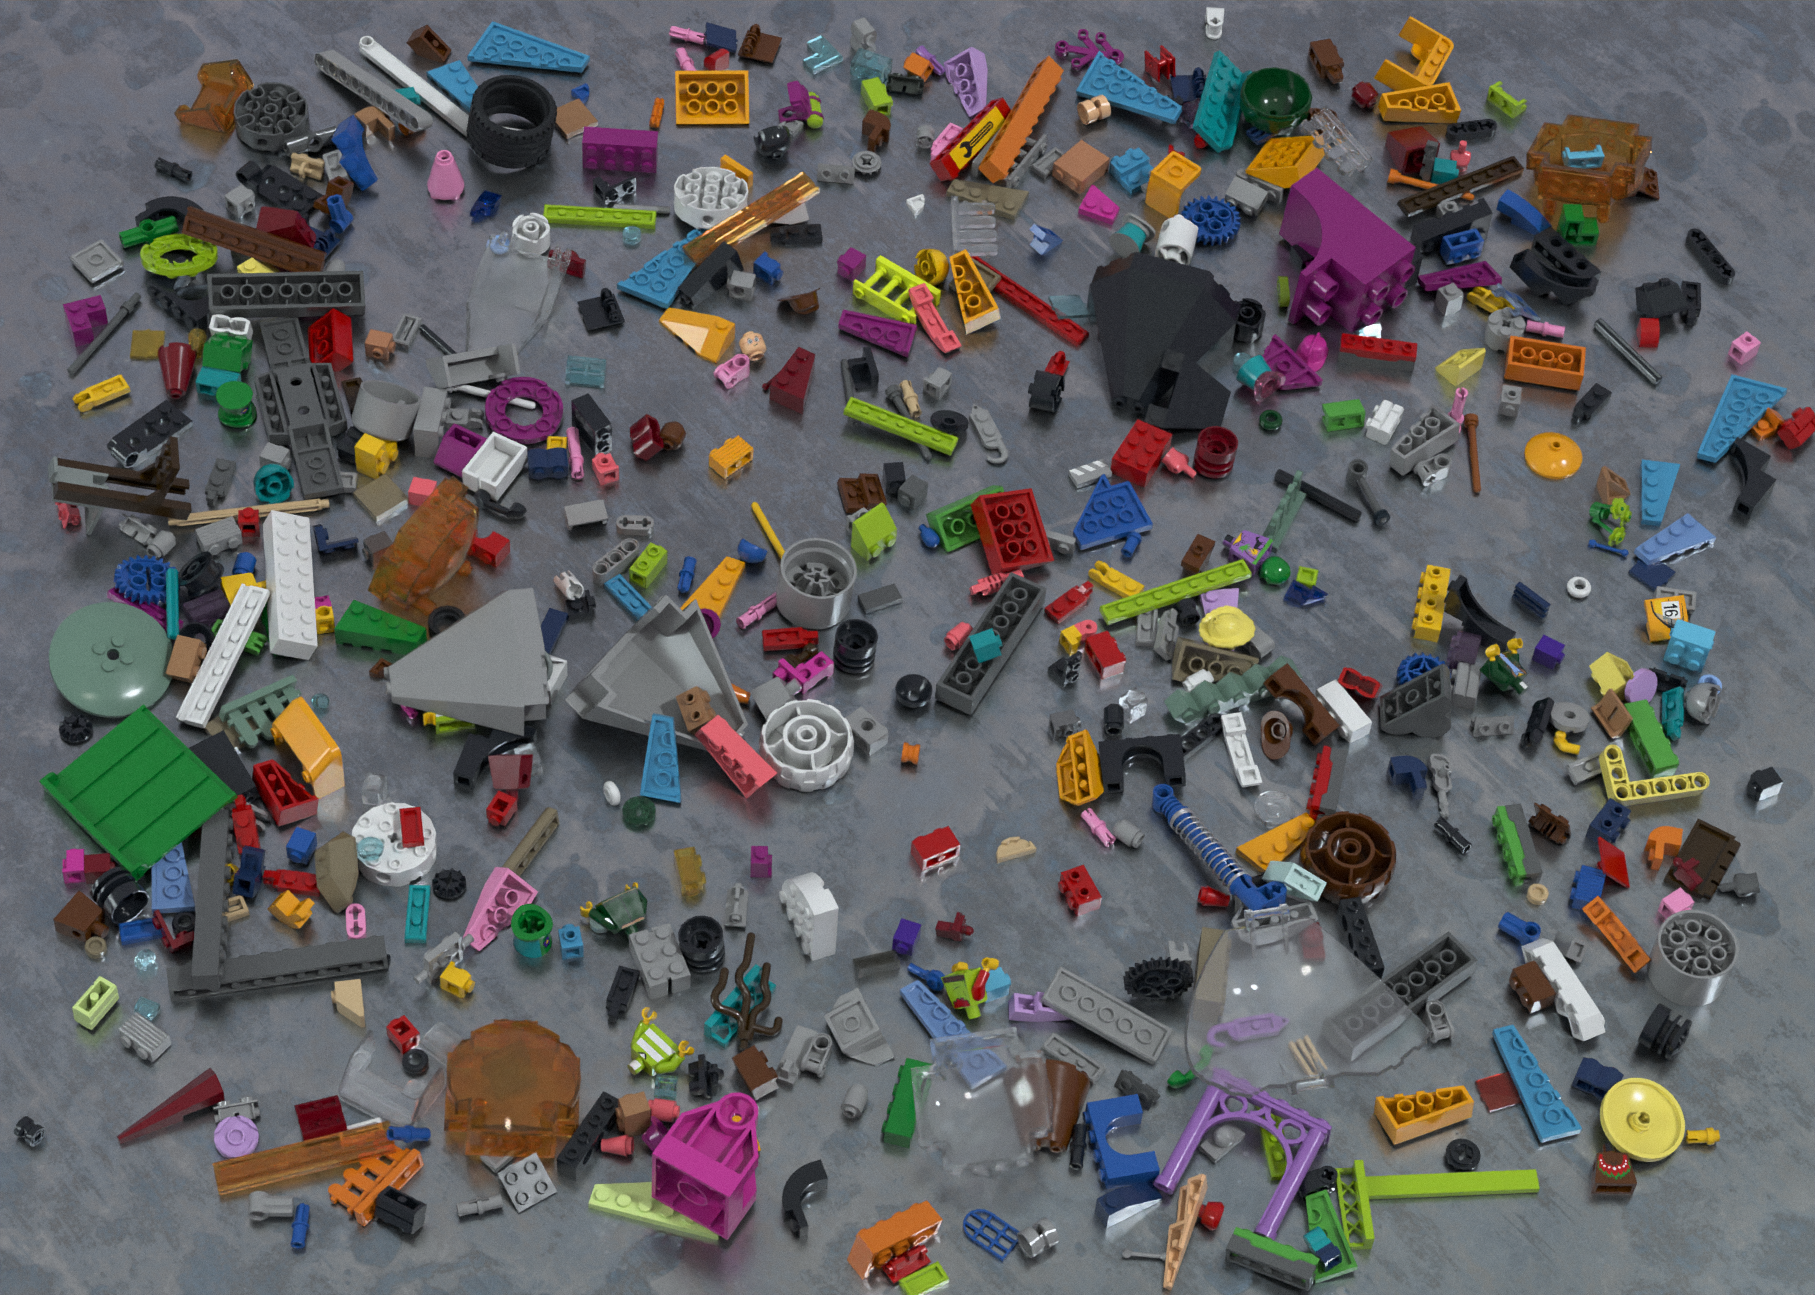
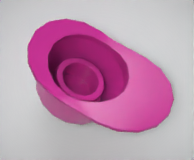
[1296,332,1329,372]

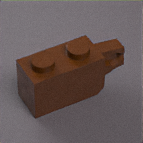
[1308,38,1344,84]

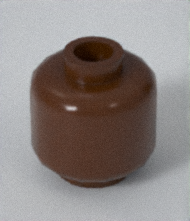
[659,421,686,451]

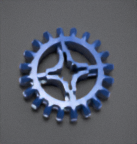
[1396,652,1451,687]

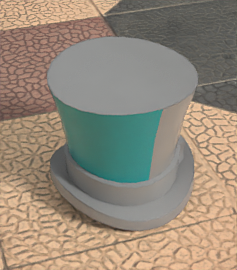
[1109,213,1156,258]

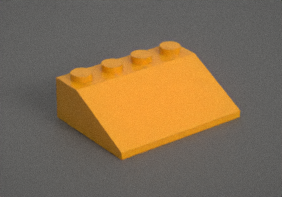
[675,70,749,125]
[1245,135,1325,188]

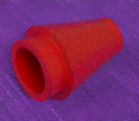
[1197,885,1230,907]

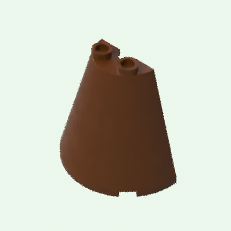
[1003,1059,1090,1153]

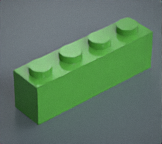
[1624,699,1679,779]

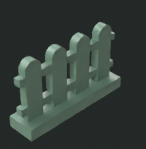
[1262,470,1306,553]
[219,674,312,748]

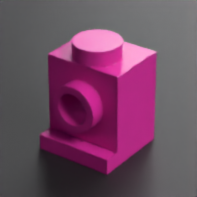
[62,849,86,884]

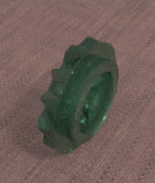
[622,796,656,827]

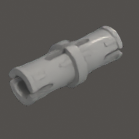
[456,1194,503,1217]

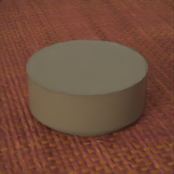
[85,936,107,959]

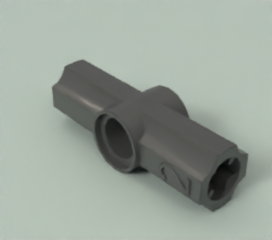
[283,126,337,157]

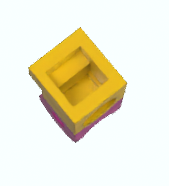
[314,595,335,634]

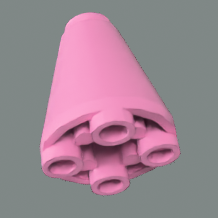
[427,150,465,200]

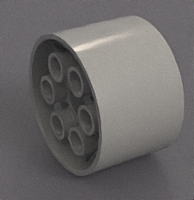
[775,538,857,629]
[1647,910,1739,1006]

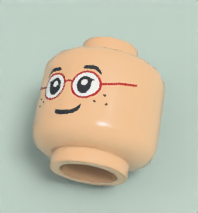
[739,331,767,361]

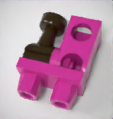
[772,643,834,695]

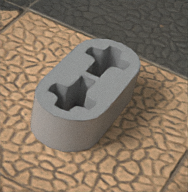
[616,515,654,536]

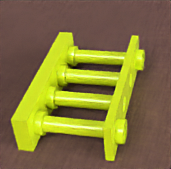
[852,255,941,325]

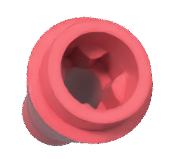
[601,1134,634,1157]

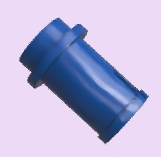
[1121,532,1142,557]

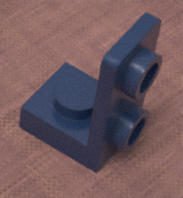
[312,524,359,553]

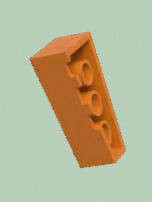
[847,1200,943,1280]

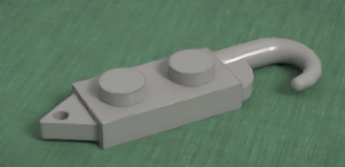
[969,404,1009,464]

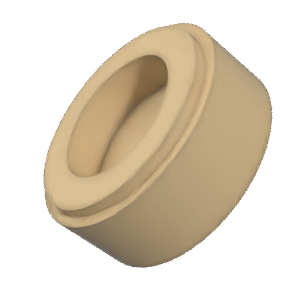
[1527,884,1549,905]

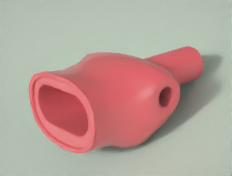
[1450,140,1471,172]
[1161,447,1197,479]

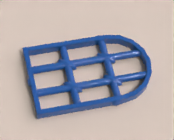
[963,1209,1020,1262]

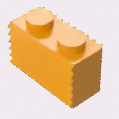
[709,435,754,479]

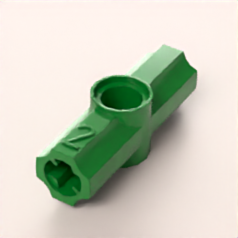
[119,216,179,248]

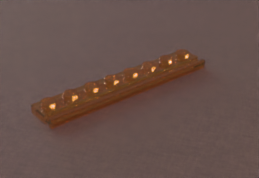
[682,171,820,267]
[213,1120,397,1195]

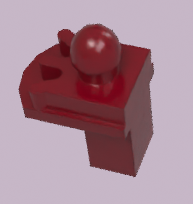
[1673,857,1703,892]
[935,912,974,941]

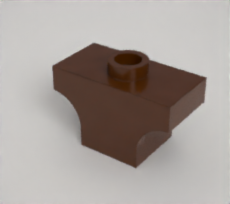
[1181,534,1216,574]

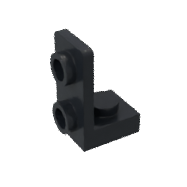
[593,176,636,205]
[1048,651,1082,687]

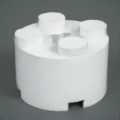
[512,213,550,258]

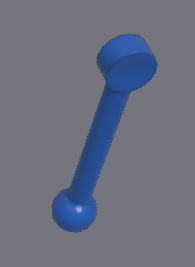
[1588,539,1629,557]

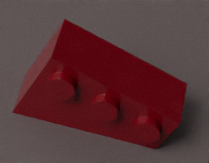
[769,347,815,415]

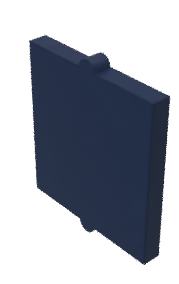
[704,22,738,53]
[1628,560,1676,592]

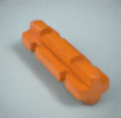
[649,97,664,128]

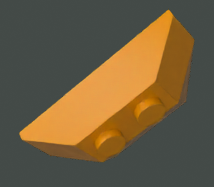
[1056,729,1104,806]

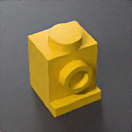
[440,961,475,999]

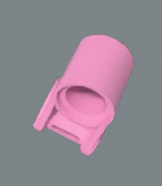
[713,354,750,389]

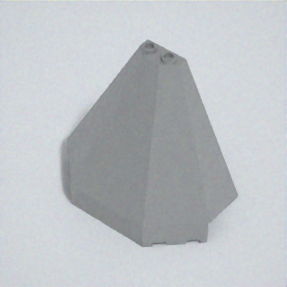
[384,588,549,736]
[564,595,748,750]

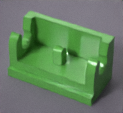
[1322,399,1365,432]

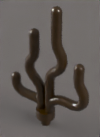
[710,932,783,1051]

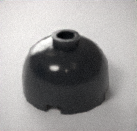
[753,125,791,159]

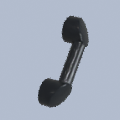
[474,489,527,520]

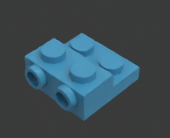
[1109,147,1153,195]

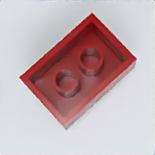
[1110,419,1173,488]

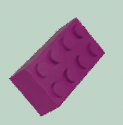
[582,126,658,173]

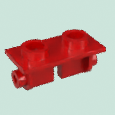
[1045,351,1070,376]
[881,1244,931,1284]

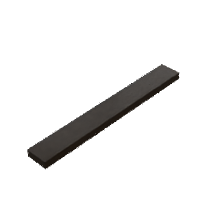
[1397,156,1524,218]

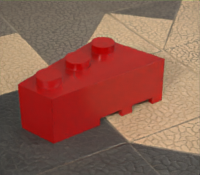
[252,759,319,827]

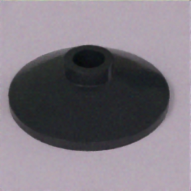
[930,410,969,434]

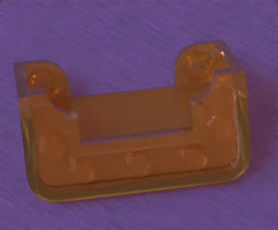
[174,59,254,133]

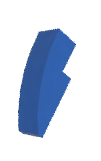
[1496,189,1552,235]

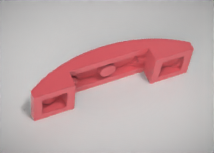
[908,283,962,354]

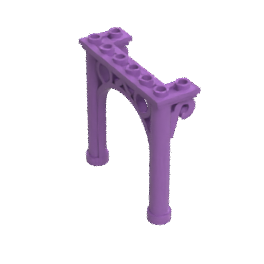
[1153,1069,1332,1241]

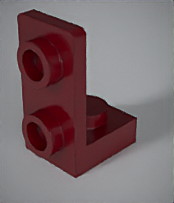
[152,909,194,953]

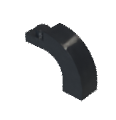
[135,196,204,227]
[781,1159,828,1239]

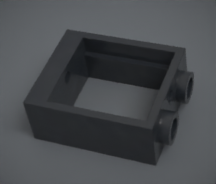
[571,393,612,456]

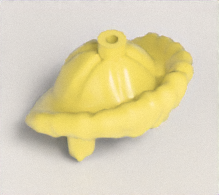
[1199,605,1256,651]

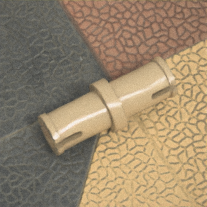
[899,380,922,418]

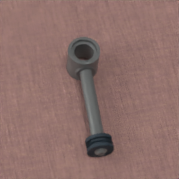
[1346,459,1390,525]

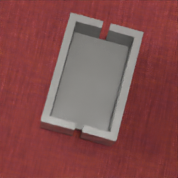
[629,923,691,1000]

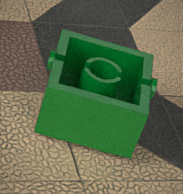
[202,332,253,373]

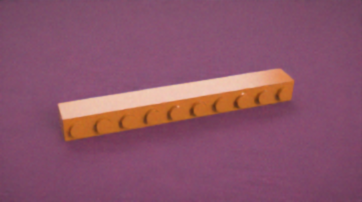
[978,56,1064,184]

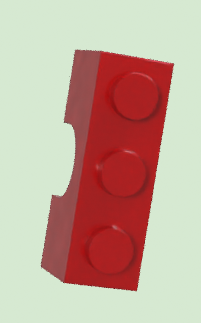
[447,513,510,568]

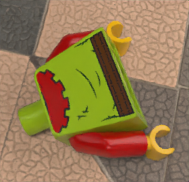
[941,957,999,1019]

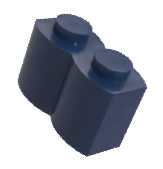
[527,447,568,480]
[1572,1057,1624,1100]

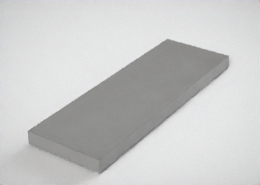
[1040,966,1173,1065]

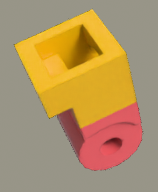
[1059,620,1097,656]

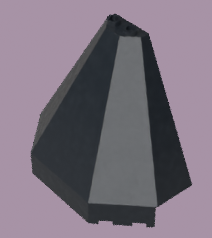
[1086,252,1241,414]

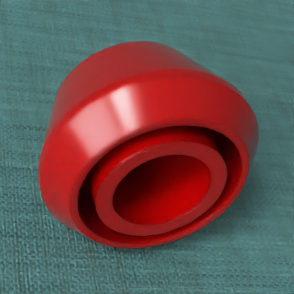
[1198,1202,1225,1231]

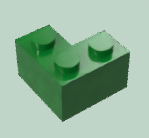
[1556,204,1599,246]

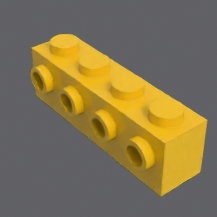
[1412,564,1451,642]

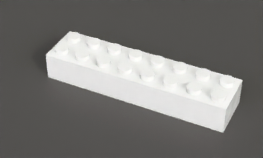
[263,510,318,660]

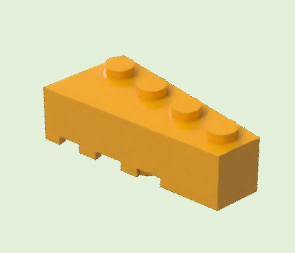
[1378,82,1461,124]
[949,249,1001,335]
[1374,1085,1474,1145]

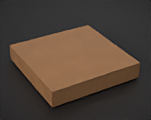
[555,98,598,139]

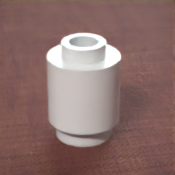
[1182,669,1214,693]

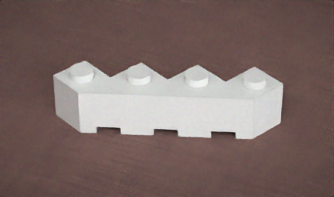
[1521,938,1605,1041]

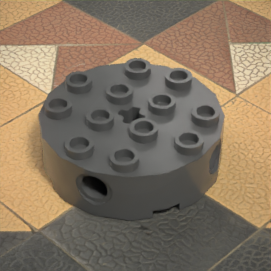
[234,82,309,152]

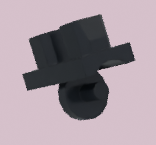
[688,1054,724,1099]

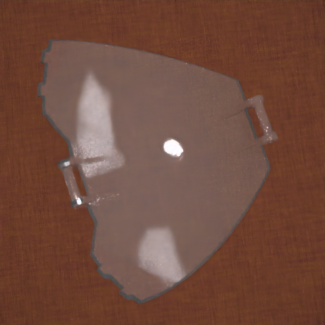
[1184,903,1432,1099]

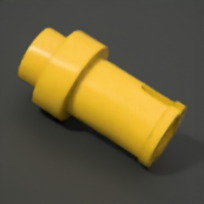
[1686,1127,1720,1145]

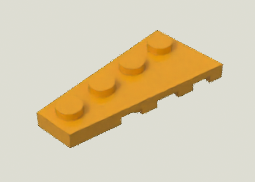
[680,556,745,618]
[1235,812,1317,873]

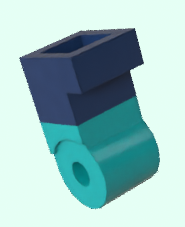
[1303,1226,1342,1272]

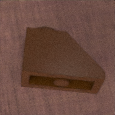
[406,25,451,63]

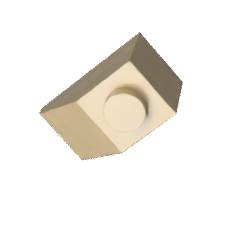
[331,979,366,1028]

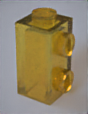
[674,847,706,896]

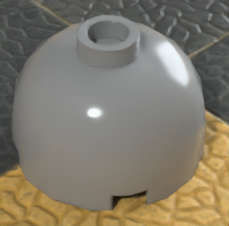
[1684,683,1721,724]

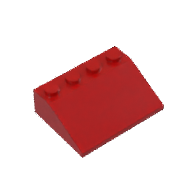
[971,488,1054,575]

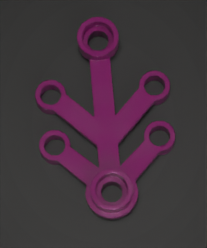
[1055,29,1124,70]

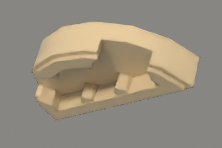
[996,837,1037,864]

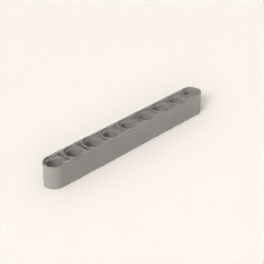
[314,50,433,132]

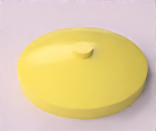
[1600,1078,1685,1162]

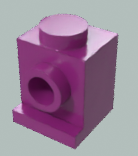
[750,846,772,878]

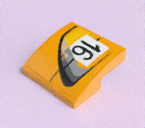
[1644,595,1688,642]

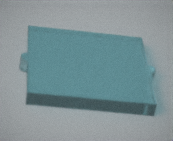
[1048,294,1090,319]

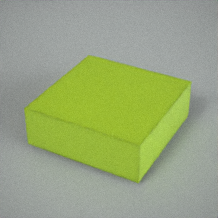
[1295,566,1319,589]

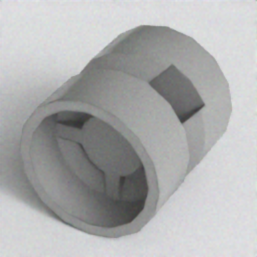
[1017,1217,1059,1258]

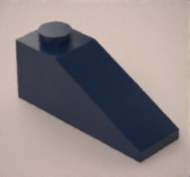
[1095,1181,1163,1229]

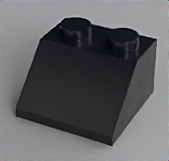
[1635,278,1689,318]

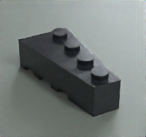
[1410,198,1493,253]

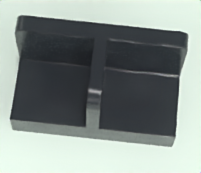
[848,346,879,391]

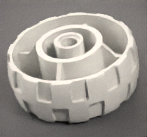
[759,699,854,792]

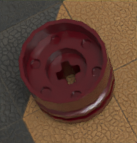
[1193,426,1238,478]

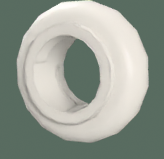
[1567,577,1591,598]
[603,781,621,806]

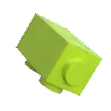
[861,77,893,116]
[629,542,668,589]

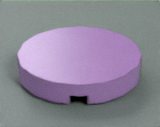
[1625,668,1657,703]
[214,1115,259,1160]

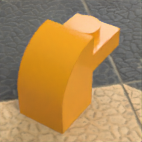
[267,890,315,929]

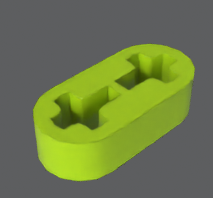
[1277,276,1290,307]

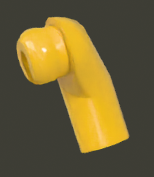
[1553,731,1580,755]

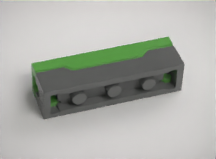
[1492,804,1543,887]
[1225,1227,1320,1291]

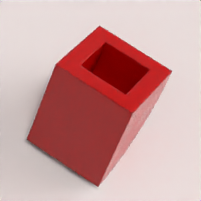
[704,48,729,71]
[1636,318,1660,348]

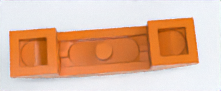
[1582,896,1651,974]

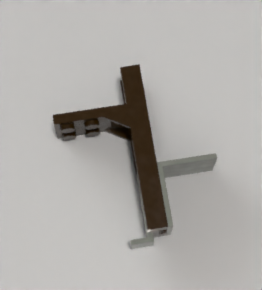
[48,436,192,535]

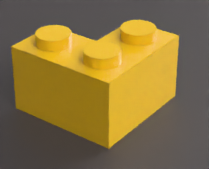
[354,433,398,479]

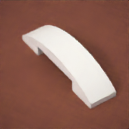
[1221,712,1263,788]

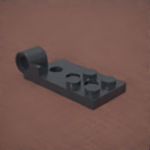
[235,160,324,216]
[107,399,193,468]

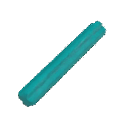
[166,568,179,640]

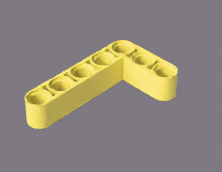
[1599,745,1710,806]

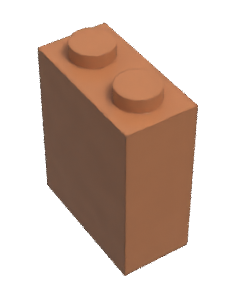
[1052,140,1110,194]

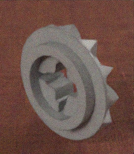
[852,151,882,175]

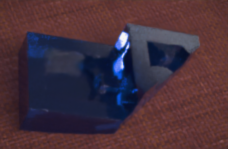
[470,190,502,217]
[1284,579,1328,606]

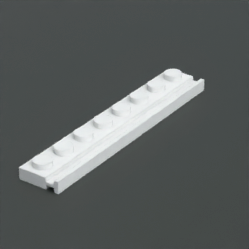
[176,583,270,729]

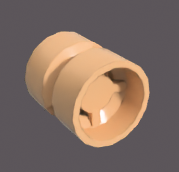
[1077,95,1111,125]

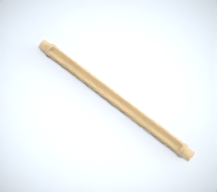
[168,498,330,527]

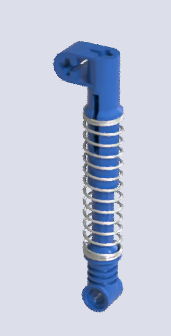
[1152,784,1287,919]

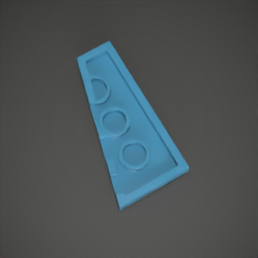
[427,60,478,112]

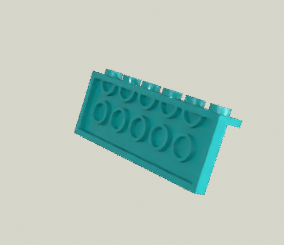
[1192,50,1252,153]

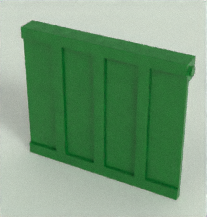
[39,704,238,881]

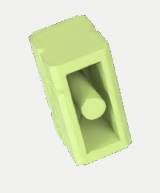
[72,976,119,1030]

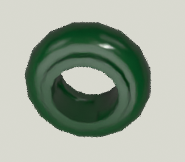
[1259,410,1283,430]

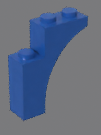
[331,115,378,191]

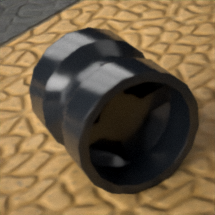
[1176,598,1200,626]
[14,1116,46,1147]

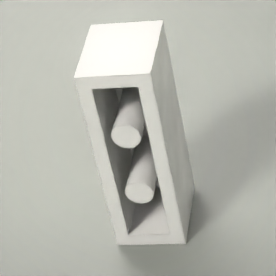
[1315,679,1372,744]

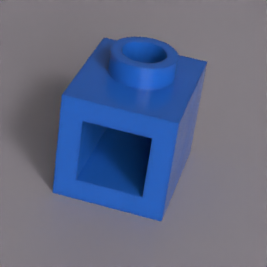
[286,827,317,864]

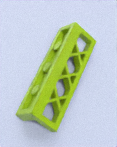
[1335,1160,1375,1250]

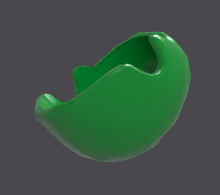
[1259,556,1291,585]

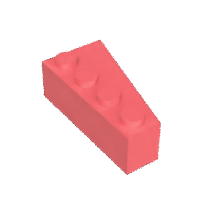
[694,715,777,799]

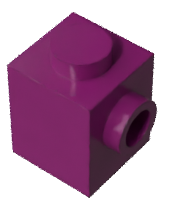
[837,247,866,281]

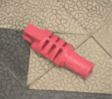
[969,569,1024,596]

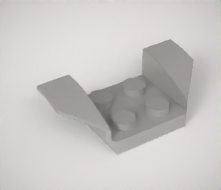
[824,988,895,1066]

